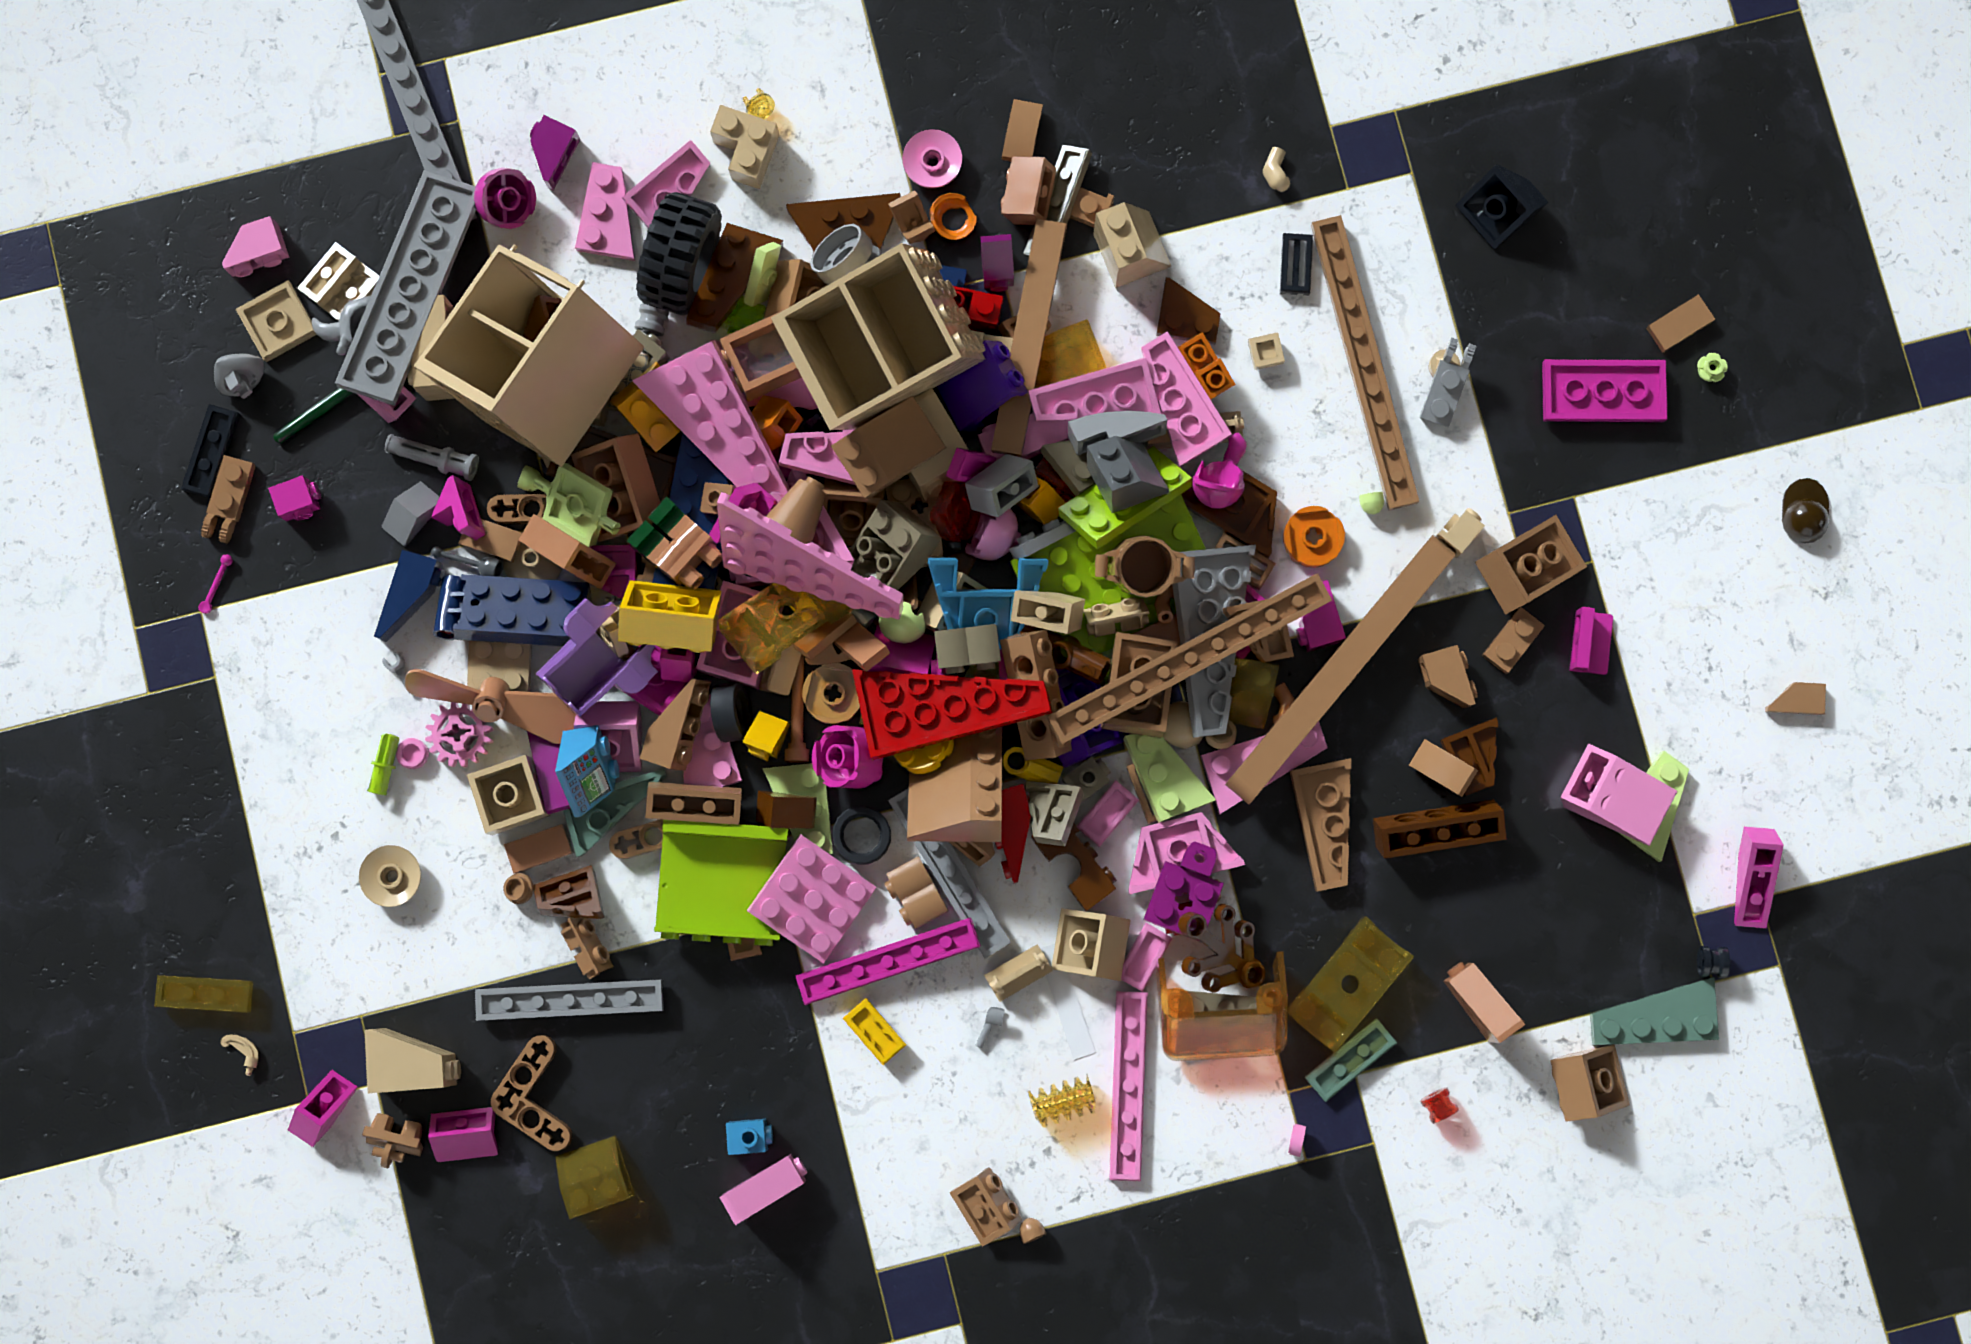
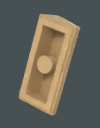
[759,631,801,696]

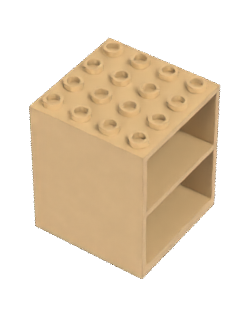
[771,243,985,430]

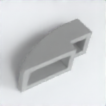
[1068,411,1167,456]

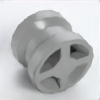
[634,304,669,336]

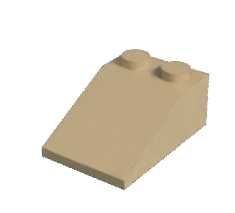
[407,295,454,401]

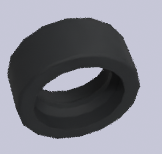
[710,682,752,743]
[833,806,891,865]

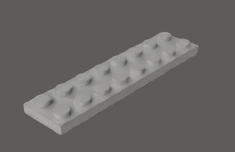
[335,170,476,406]

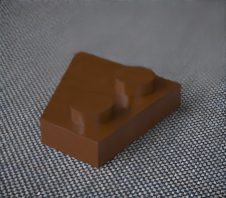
[1440,717,1498,797]
[534,865,605,919]

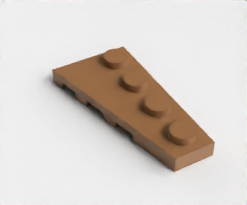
[1290,758,1351,892]

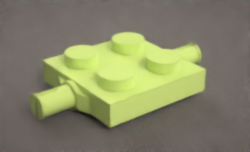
[533,463,621,547]

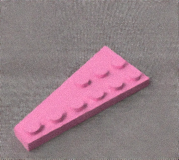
[632,340,790,503]

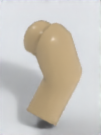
[1263,147,1290,192]

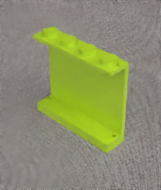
[654,819,788,946]

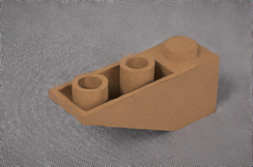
[640,679,711,771]

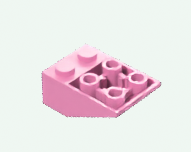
[1560,744,1677,846]

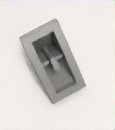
[382,481,439,547]

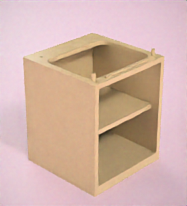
[414,244,644,467]

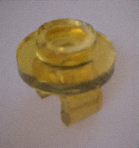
[743,88,775,119]

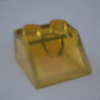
[556,1135,635,1219]

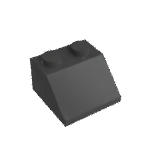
[1087,436,1169,513]

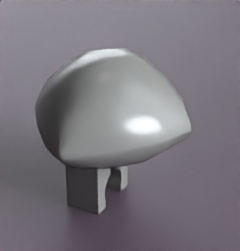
[214,353,265,399]

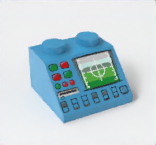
[555,725,620,818]

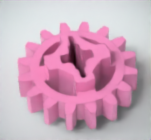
[425,702,494,768]

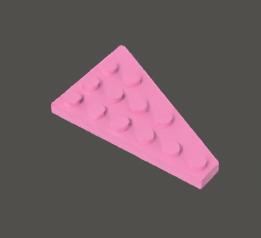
[717,492,903,620]

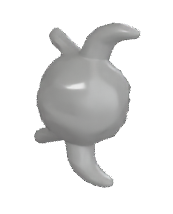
[312,296,371,356]

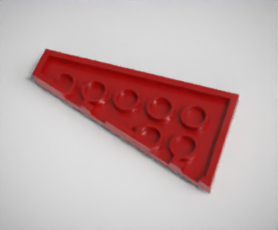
[852,669,1053,760]

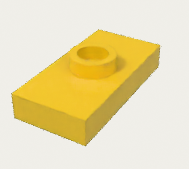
[842,998,907,1065]

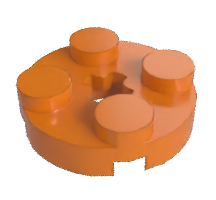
[1283,506,1345,568]

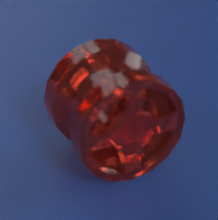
[1420,1087,1459,1124]

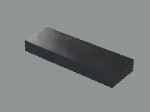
[181,404,240,498]

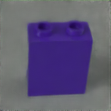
[937,340,1028,432]

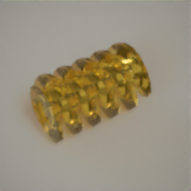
[1028,1074,1096,1128]

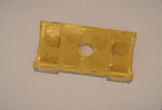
[718,583,854,675]
[1284,916,1414,1053]

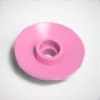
[902,129,962,188]

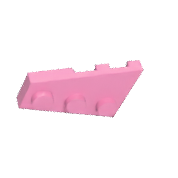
[575,162,635,261]

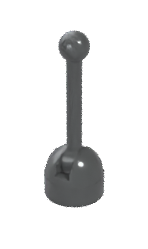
[431,546,504,577]

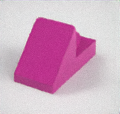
[432,475,486,540]

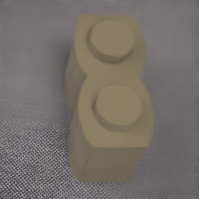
[934,624,1001,674]

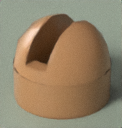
[1019,1218,1046,1244]

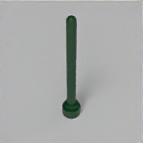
[274,388,353,443]

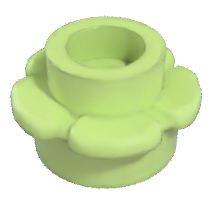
[1697,353,1728,382]

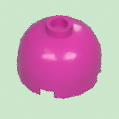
[474,167,537,229]

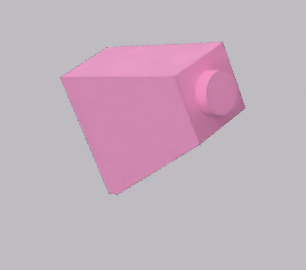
[719,1154,807,1225]

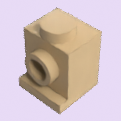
[1435,508,1485,558]

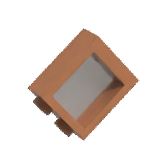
[719,311,802,402]

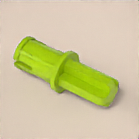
[367,733,399,796]

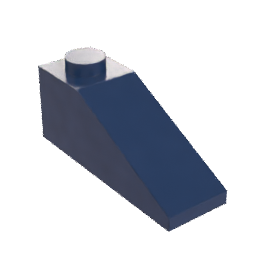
[374,550,445,642]

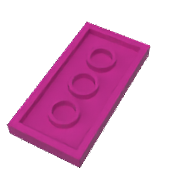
[1542,359,1667,422]

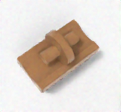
[362,1113,423,1169]

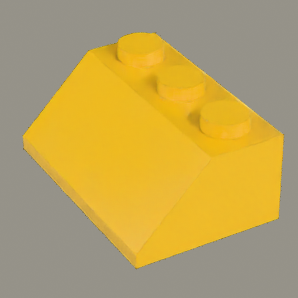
[618,580,722,653]

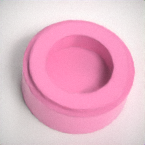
[396,738,429,769]
[1288,1124,1306,1157]

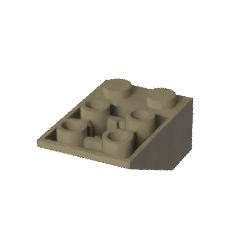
[849,499,942,591]

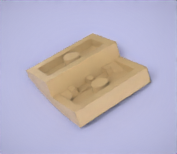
[298,242,379,321]

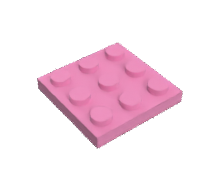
[747,834,877,964]

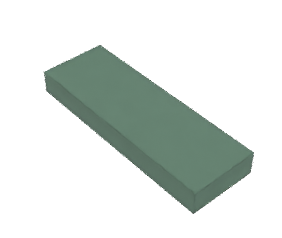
[1304,1019,1397,1102]

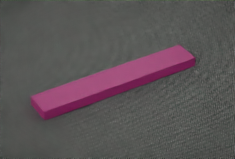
[796,917,981,1005]

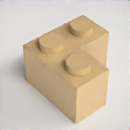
[710,105,779,189]

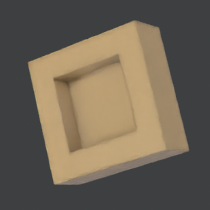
[1248,332,1285,370]

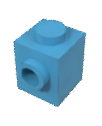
[726,1119,773,1155]

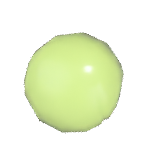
[879,602,926,643]

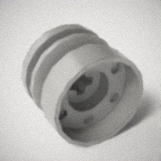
[810,224,882,285]

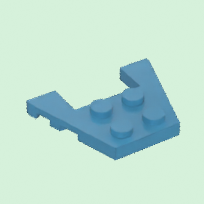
[928,558,1048,649]

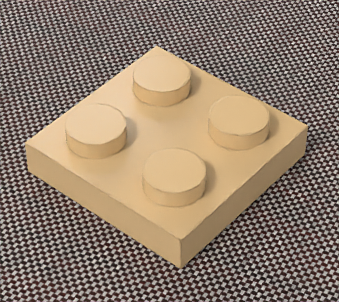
[467,641,532,692]

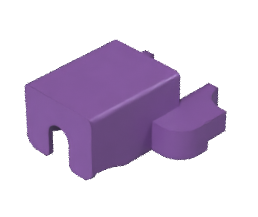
[536,598,658,717]

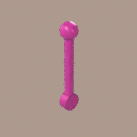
[198,554,233,614]

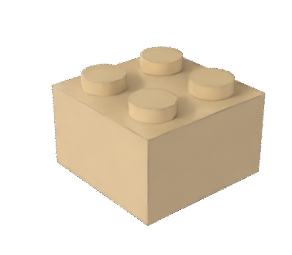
[467,755,551,836]

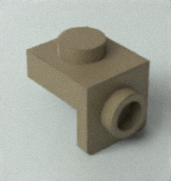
[633,329,670,372]

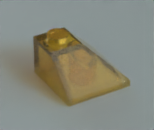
[1228,658,1279,729]

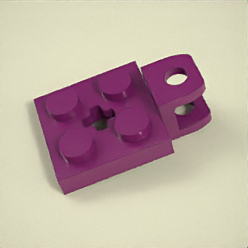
[1143,841,1224,942]

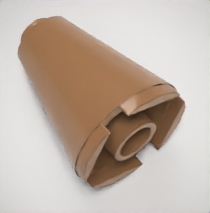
[765,477,826,544]

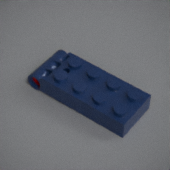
[433,574,592,647]

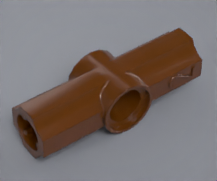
[1020,625,1111,685]

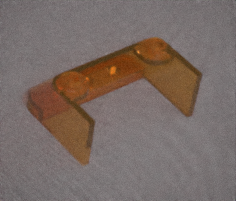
[1156,951,1288,1061]

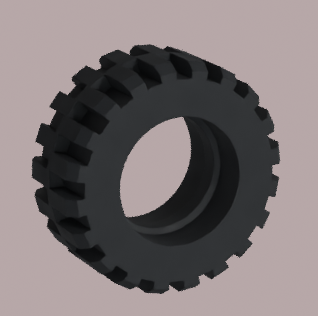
[636,192,722,316]

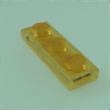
[154,975,253,1012]

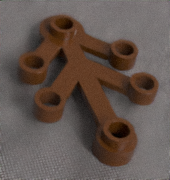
[1178,904,1265,993]

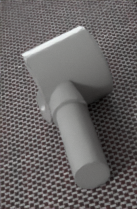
[382,652,410,694]
[975,1007,1005,1048]

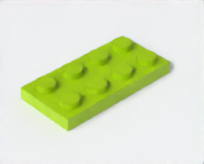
[1058,446,1193,549]

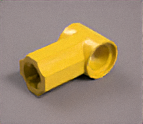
[1002,747,1064,784]

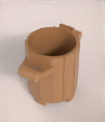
[1095,536,1195,598]

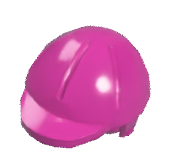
[1192,432,1247,509]

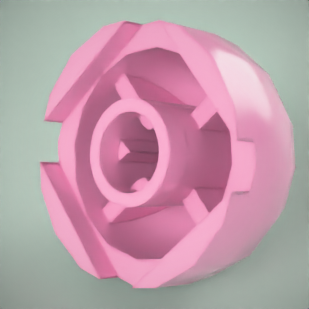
[965,508,1021,561]

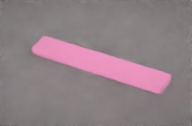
[1109,991,1148,1181]

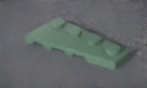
[1590,977,1719,1045]

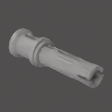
[384,434,479,481]

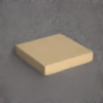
[236,280,317,362]

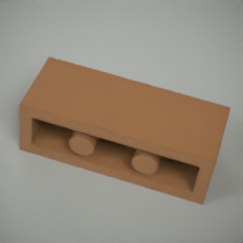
[645,782,742,825]

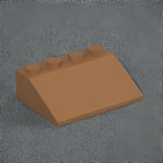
[907,727,1002,842]

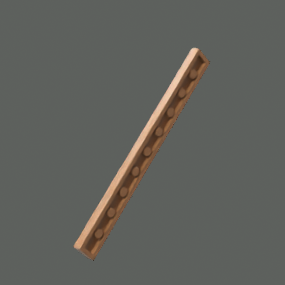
[1311,215,1419,511]
[1046,573,1332,745]

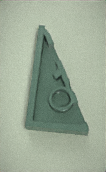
[563,768,667,857]

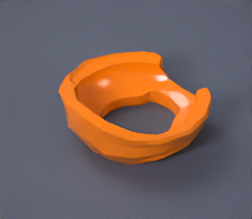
[929,193,977,240]

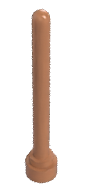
[785,617,809,763]

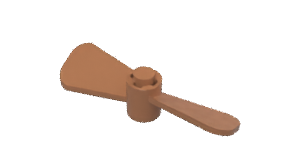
[405,669,576,744]

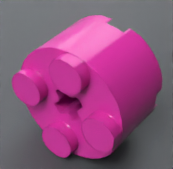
[812,725,883,789]

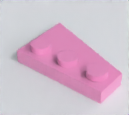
[622,140,710,228]
[778,429,856,485]
[684,694,743,787]

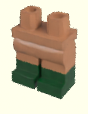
[627,497,723,590]

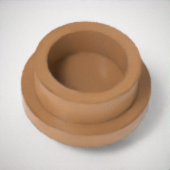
[503,873,534,904]

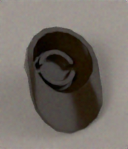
[1782,478,1830,544]

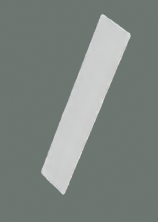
[1040,944,1095,1060]

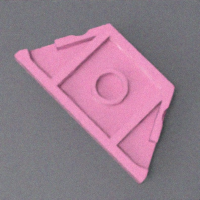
[1128,812,1245,895]

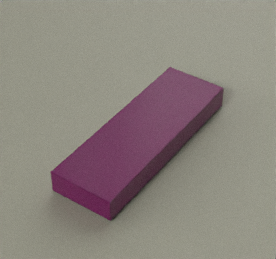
[527,731,570,815]

